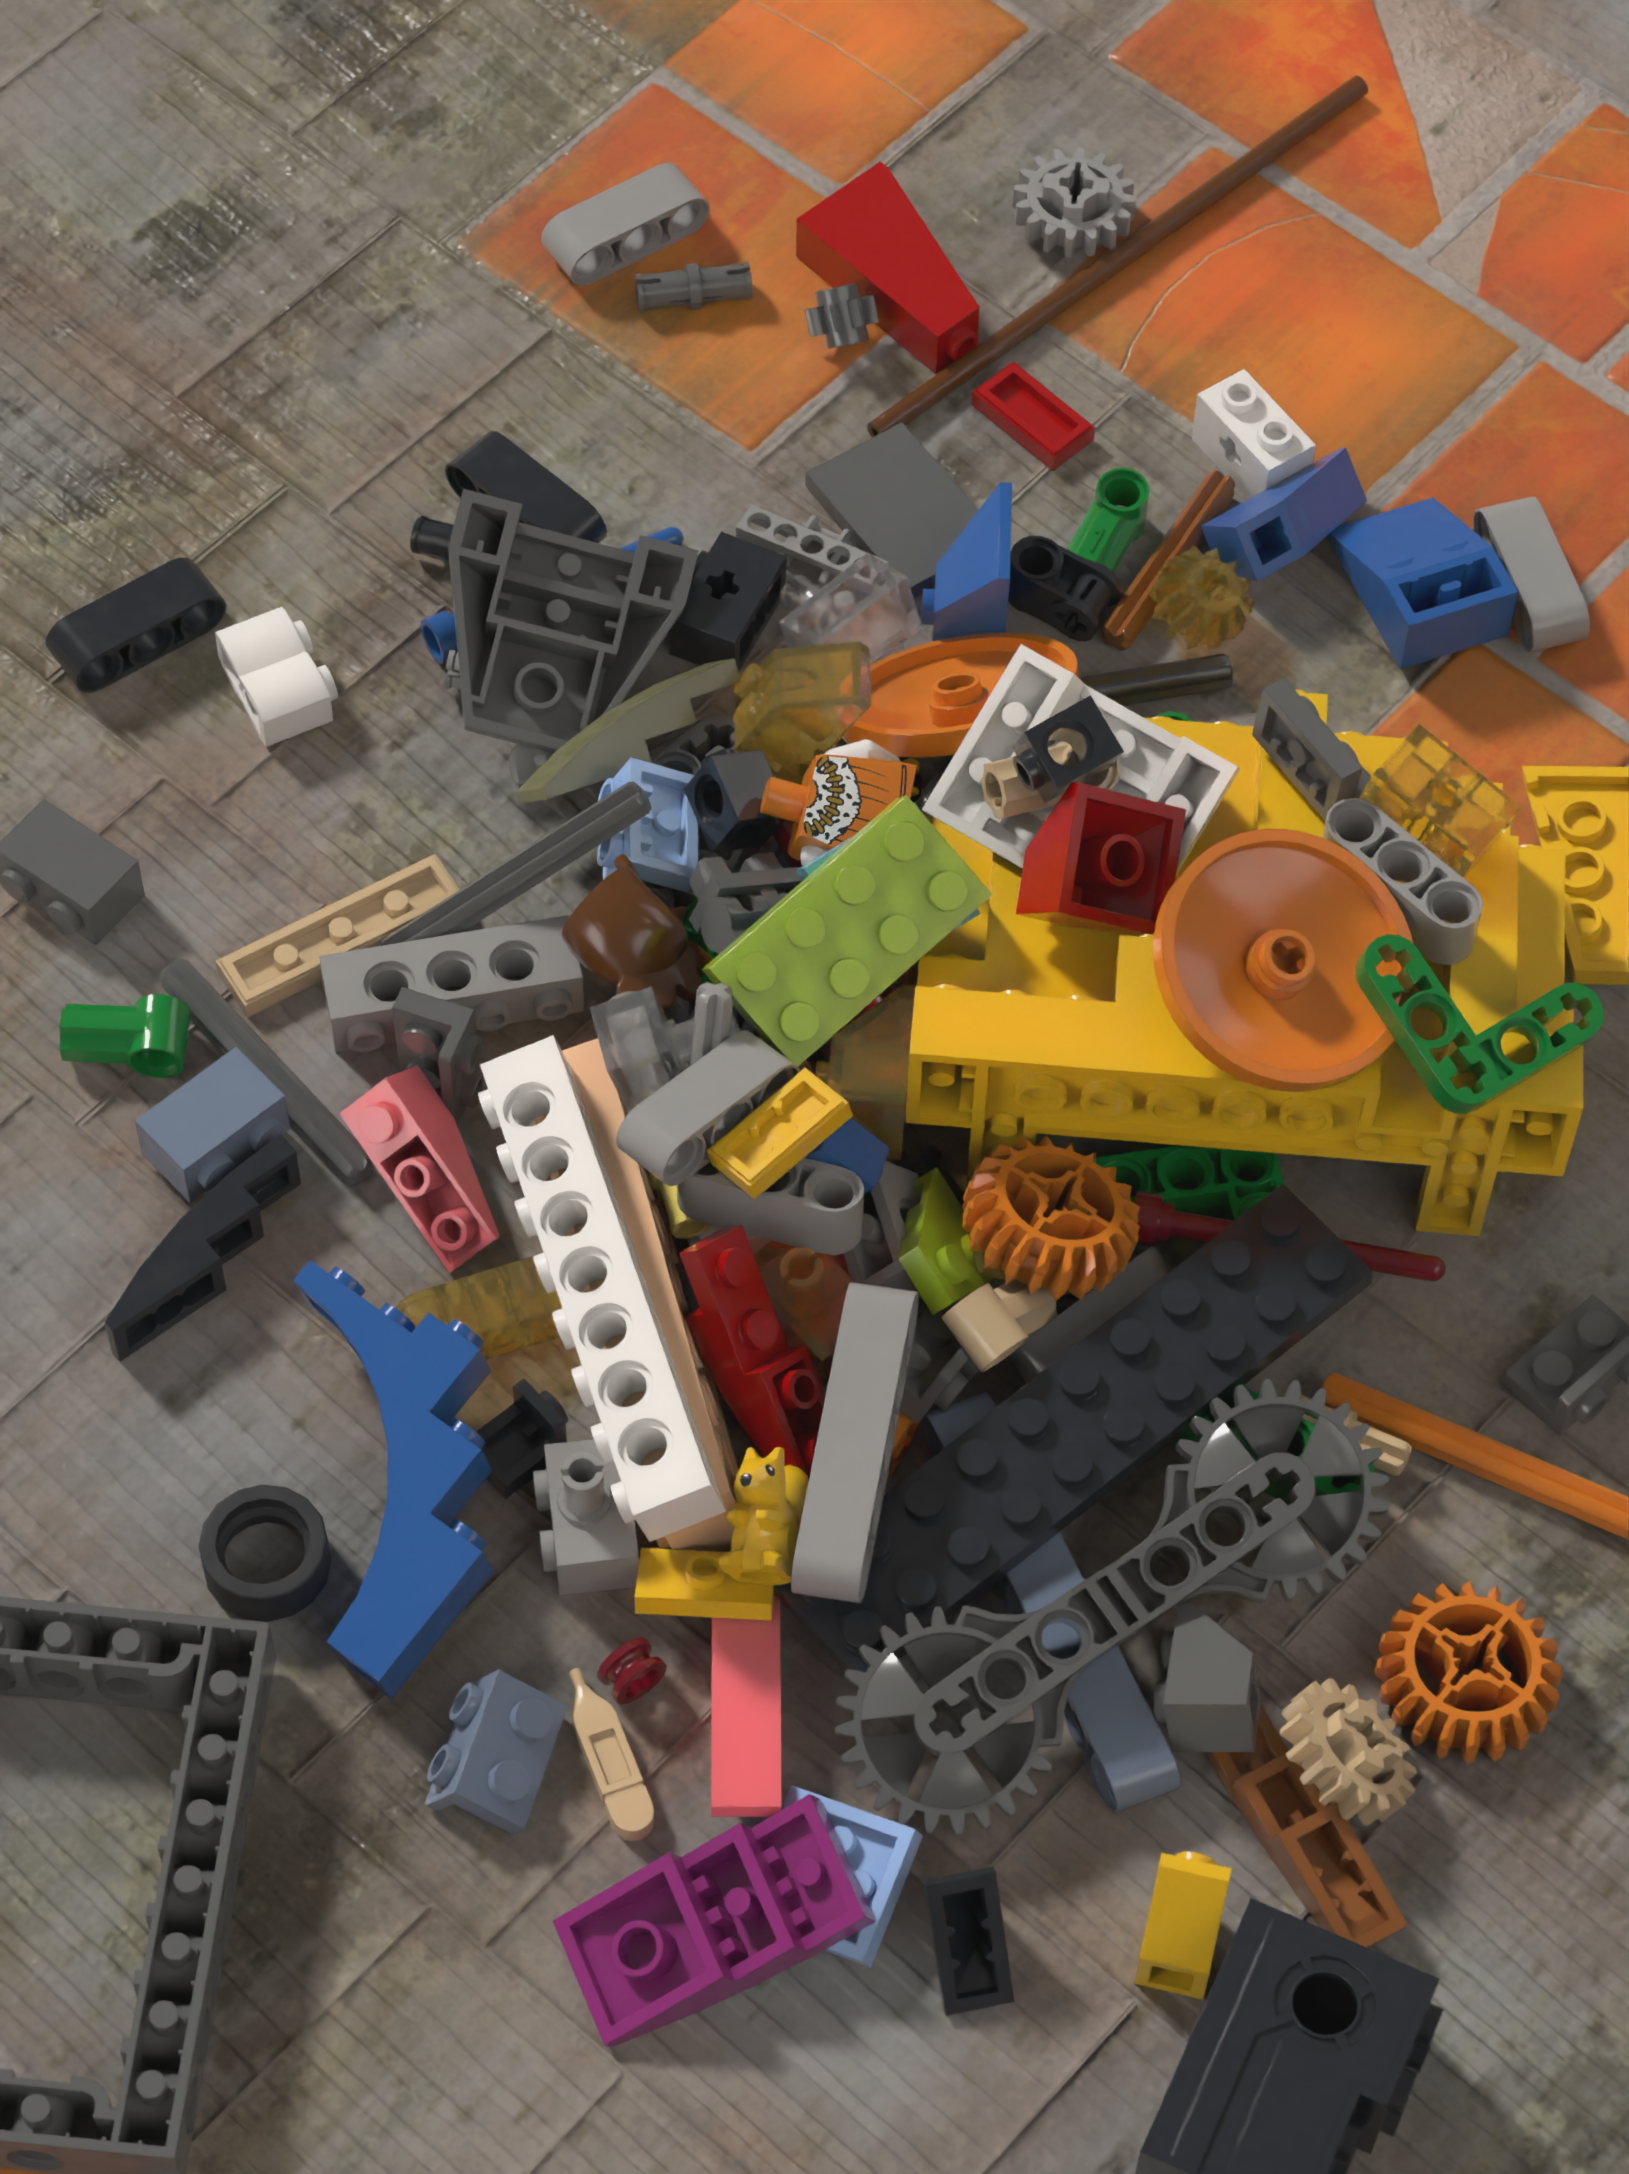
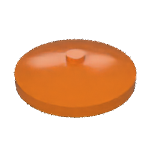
[836,632,1081,757]
[1153,829,1415,1092]

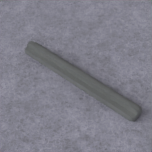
[381,781,652,946]
[160,959,375,1186]

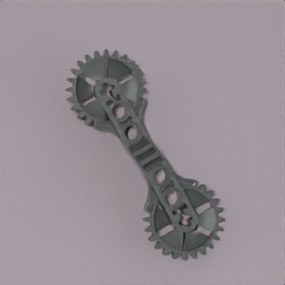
[835,1379,1390,1836]

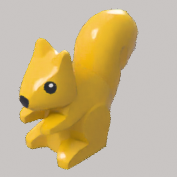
[719,1447,809,1585]

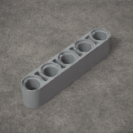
[791,1282,919,1604]

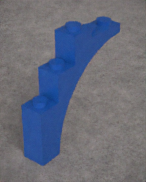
[293,1260,494,1699]

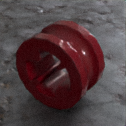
[597,1637,667,1705]

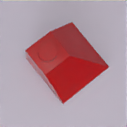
[1016,782,1186,936]

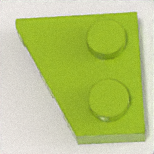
[898,1167,1002,1315]

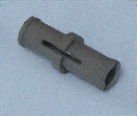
[634,262,753,311]

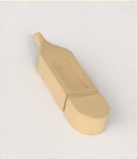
[569,1668,654,1842]

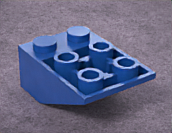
[1326,497,1518,669]

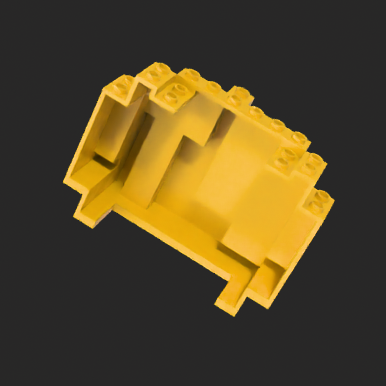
[905,689,1583,1236]

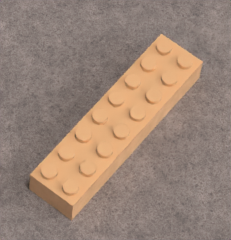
[534,1037,739,1552]

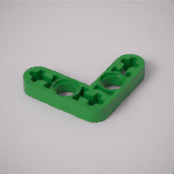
[1355,934,1604,1114]

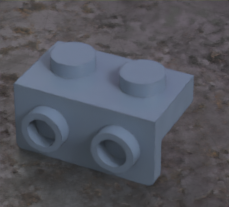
[425,1669,568,1834]

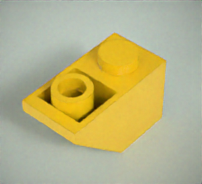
[1134,1852,1232,1999]

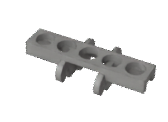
[736,504,889,595]

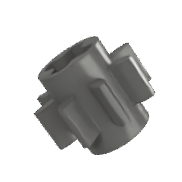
[804,283,879,349]

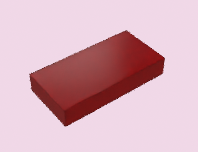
[971,361,1095,471]

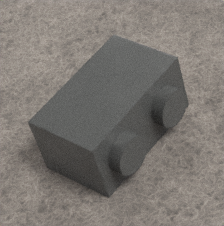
[0,799,145,945]

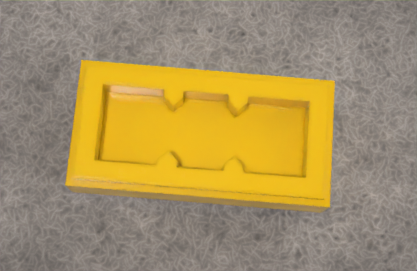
[707,1068,853,1200]
[634,1548,774,1621]

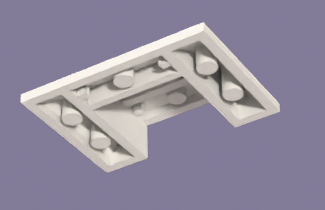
[922,644,1240,936]

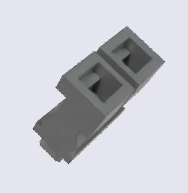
[689,852,802,955]

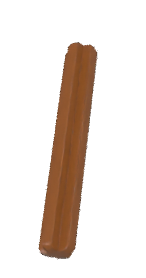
[1101,470,1235,651]

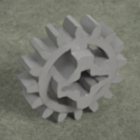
[1013,147,1137,258]

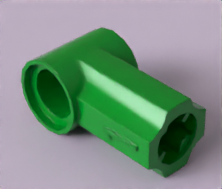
[1067,467,1150,586]
[59,994,191,1078]

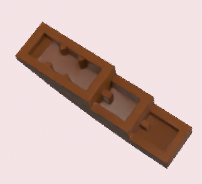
[1205,1704,1408,1948]

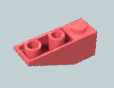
[339,1065,500,1273]

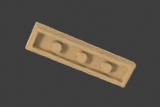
[216,854,460,1018]

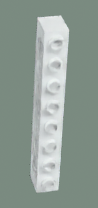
[478,1035,726,1542]

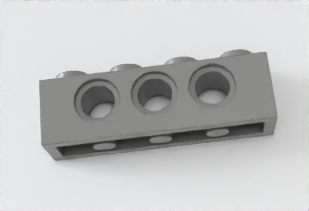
[319,915,584,1053]

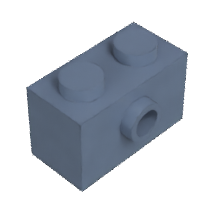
[135,1047,290,1203]

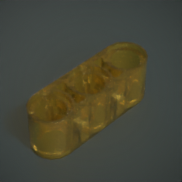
[395,1256,588,1360]

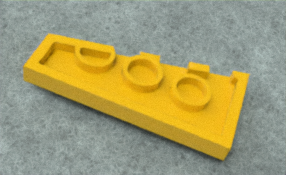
[1522,766,1629,985]

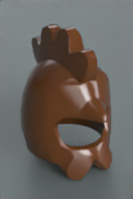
[562,854,713,1012]

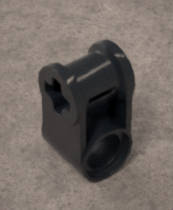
[1008,536,1124,642]

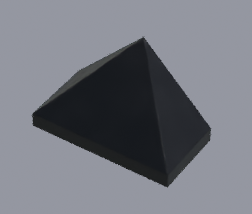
[924,1866,1015,2016]

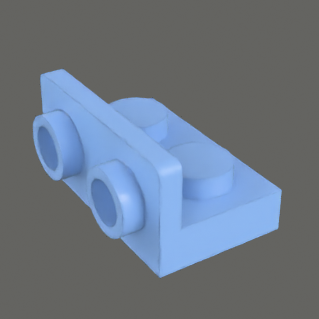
[597,757,698,892]

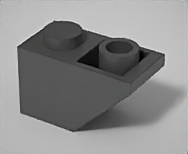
[1154,1603,1261,1752]

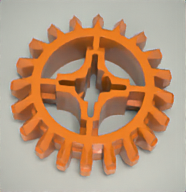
[962,1136,1140,1301]
[1375,1580,1563,1765]

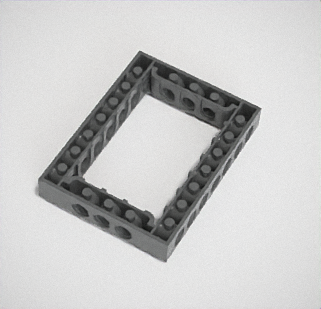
[0,1596,276,2174]

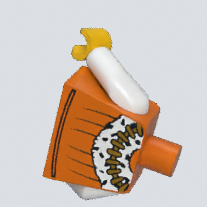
[760,739,920,866]

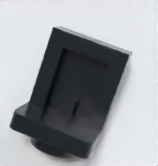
[476,1379,568,1499]

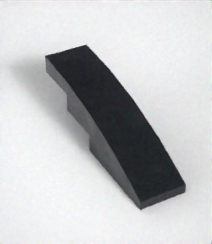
[105,1134,301,1362]

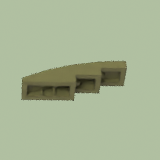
[516,658,741,803]

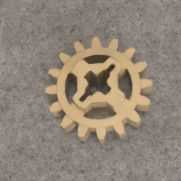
[1280,1678,1417,1826]

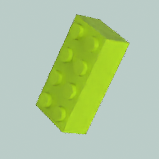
[702,795,993,1066]

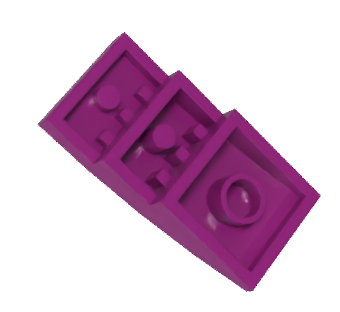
[553,1794,876,2048]

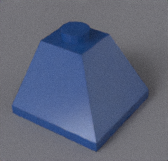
[921,482,1012,641]

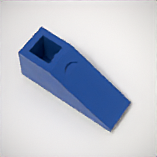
[1201,448,1367,582]

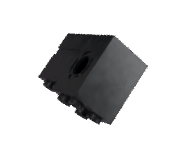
[1135,1898,1444,2174]

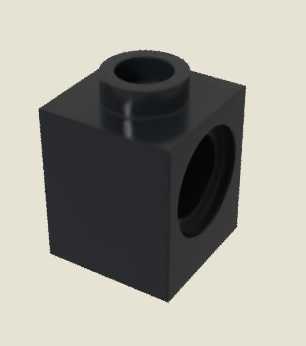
[1012,695,1124,803]
[683,749,785,853]

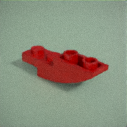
[679,1224,825,1478]

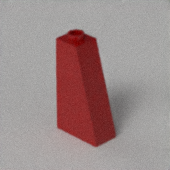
[796,161,980,375]

